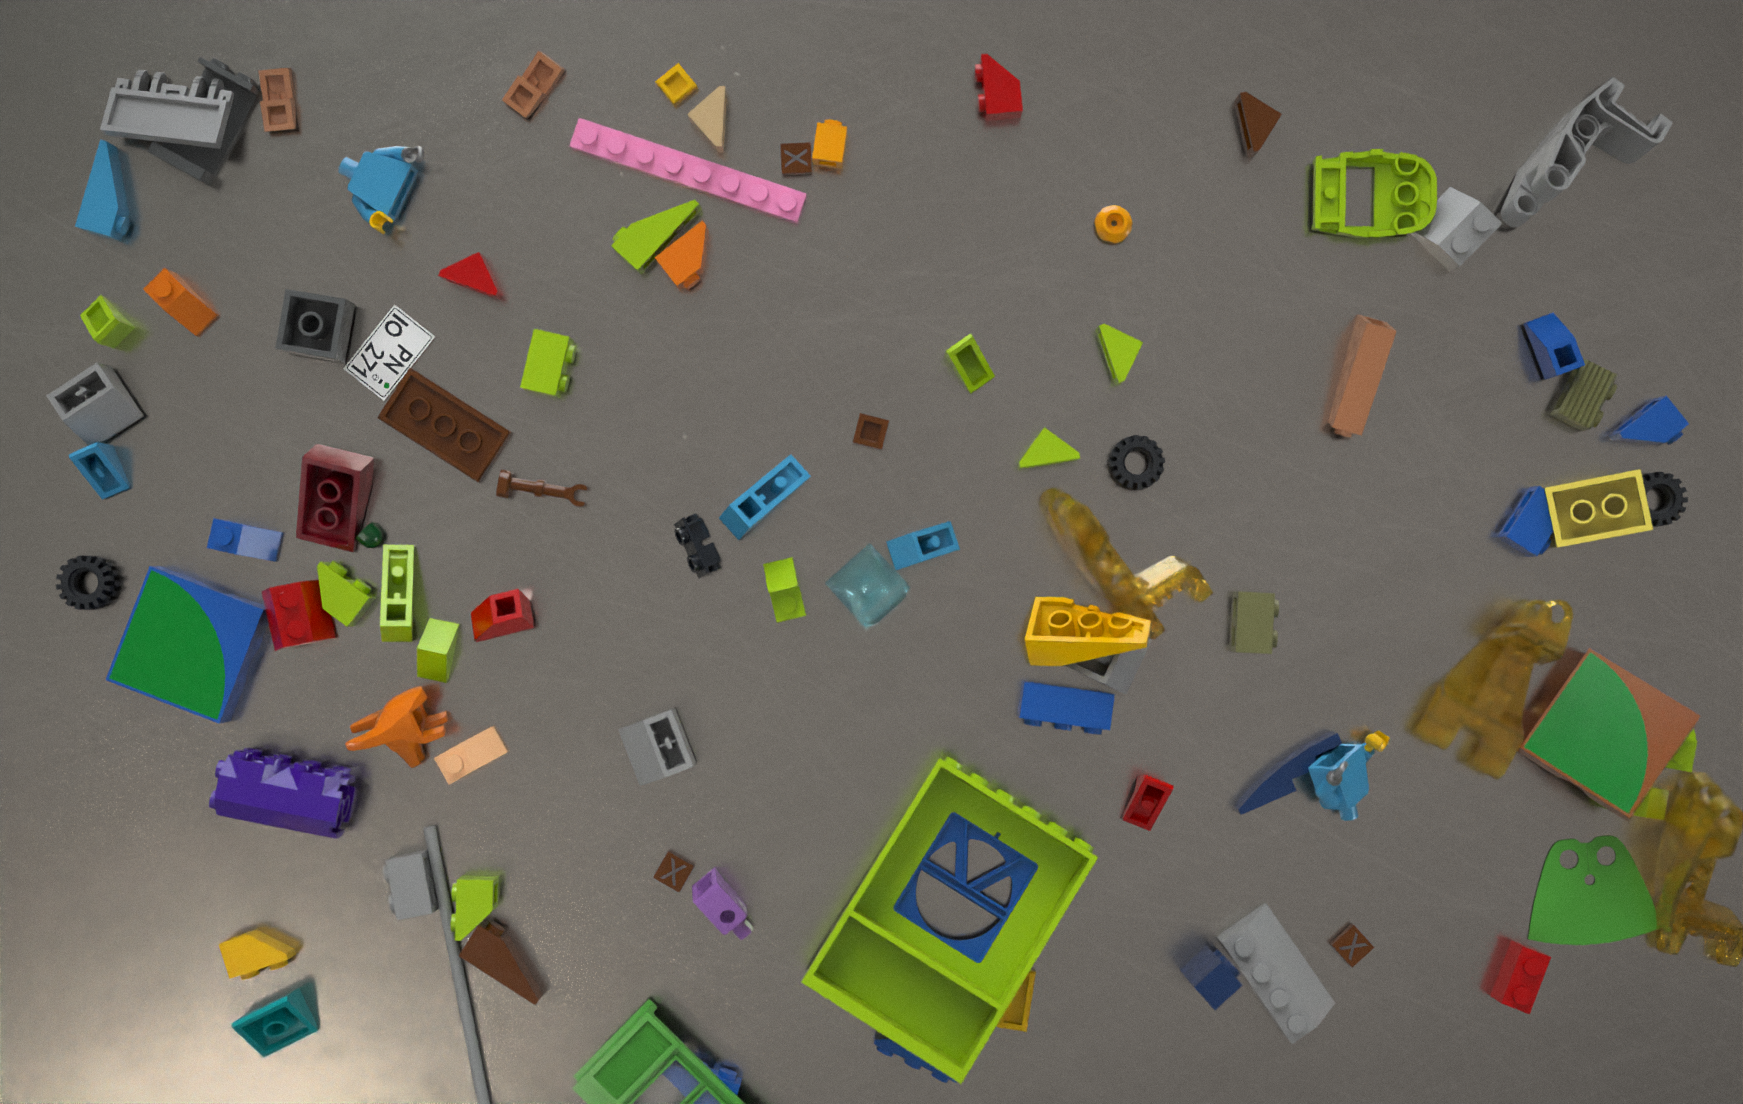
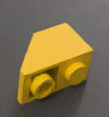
[218,929,296,980]

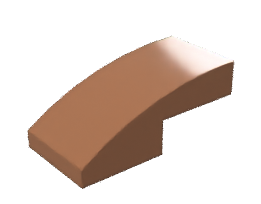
[502,51,565,118]
[258,68,296,132]

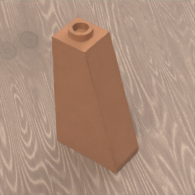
[1328,314,1397,437]

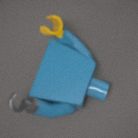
[338,146,424,235]
[1308,730,1390,821]

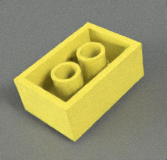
[1545,469,1653,548]

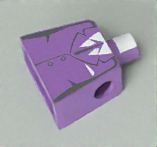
[692,867,754,940]

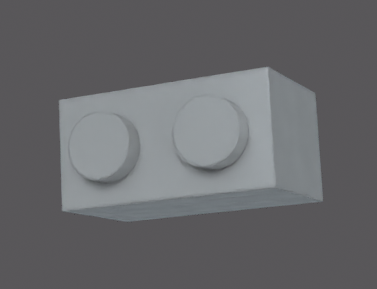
[383,850,439,920]

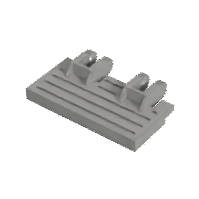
[100,70,234,149]

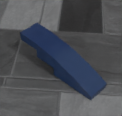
[1233,731,1343,815]

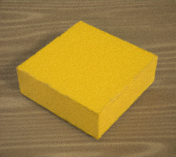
[655,63,698,107]

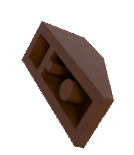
[459,920,543,1005]

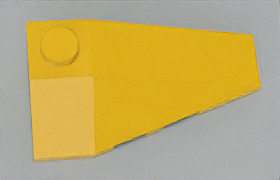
[1025,597,1151,666]

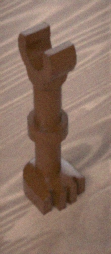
[496,469,588,507]

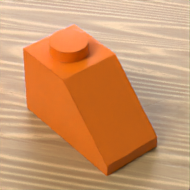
[655,220,709,290]
[143,268,219,337]

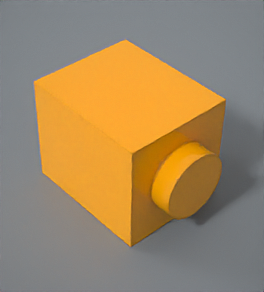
[812,119,848,169]

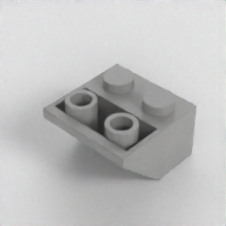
[47,362,143,446]
[618,708,697,786]

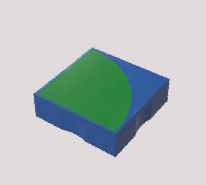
[105,566,268,724]

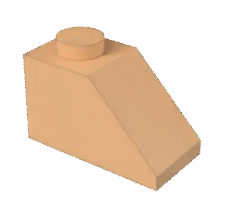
[434,726,508,785]

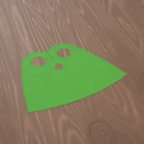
[1528,836,1661,945]

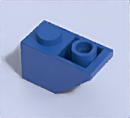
[1524,312,1585,379]

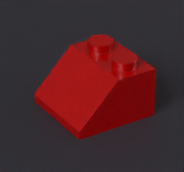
[261,580,336,651]

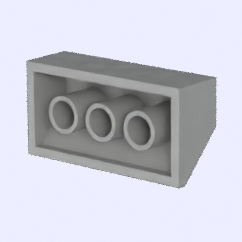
[1216,903,1335,1044]

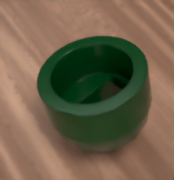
[356,522,383,548]

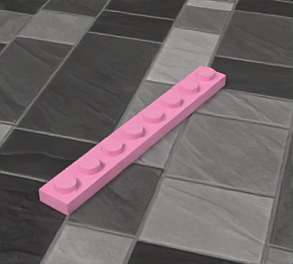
[569,118,807,224]

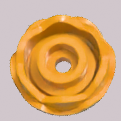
[1095,205,1133,243]

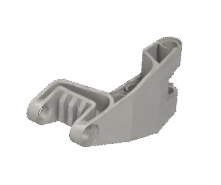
[1501,76,1673,227]

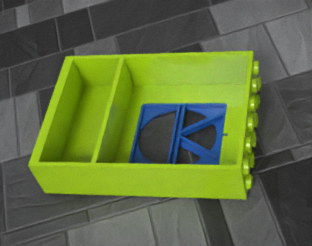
[801,756,1098,1084]

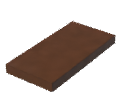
[377,367,512,483]

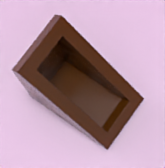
[1235,92,1282,158]

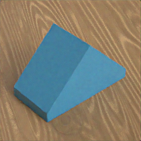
[69,442,130,499]

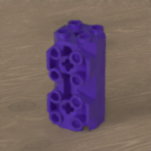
[209,748,356,839]

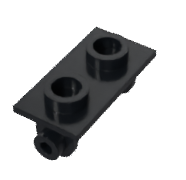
[674,513,721,579]

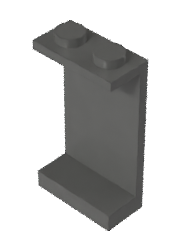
[147,56,262,186]

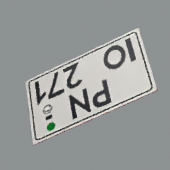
[343,304,435,401]

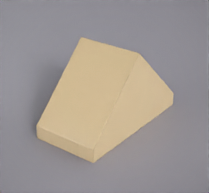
[687,86,727,153]

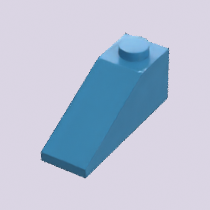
[75,139,130,241]
[719,454,811,540]

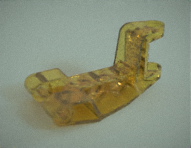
[1041,488,1213,640]
[1416,600,1573,780]
[1655,772,1743,967]

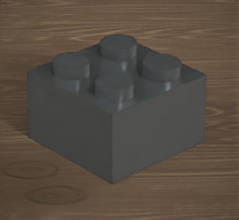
[275,289,355,363]

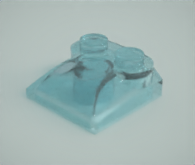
[825,543,910,628]

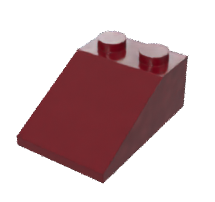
[296,444,374,552]

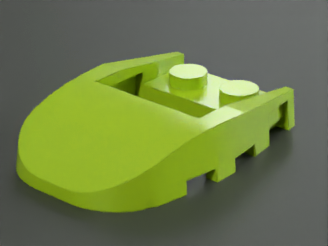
[1311,149,1437,238]

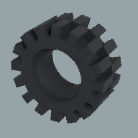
[1108,435,1165,490]
[1642,472,1688,527]
[56,555,119,610]

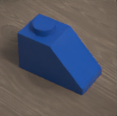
[1609,396,1689,445]
[1497,486,1553,557]
[207,518,283,562]

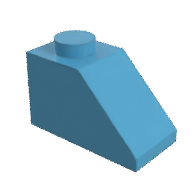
[886,521,960,570]

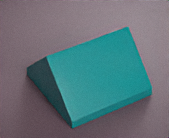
[232,988,318,1057]

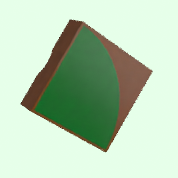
[1519,648,1701,822]

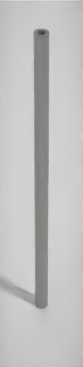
[423,825,490,1104]

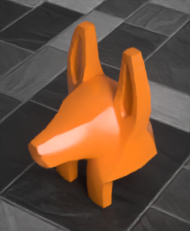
[345,686,448,768]

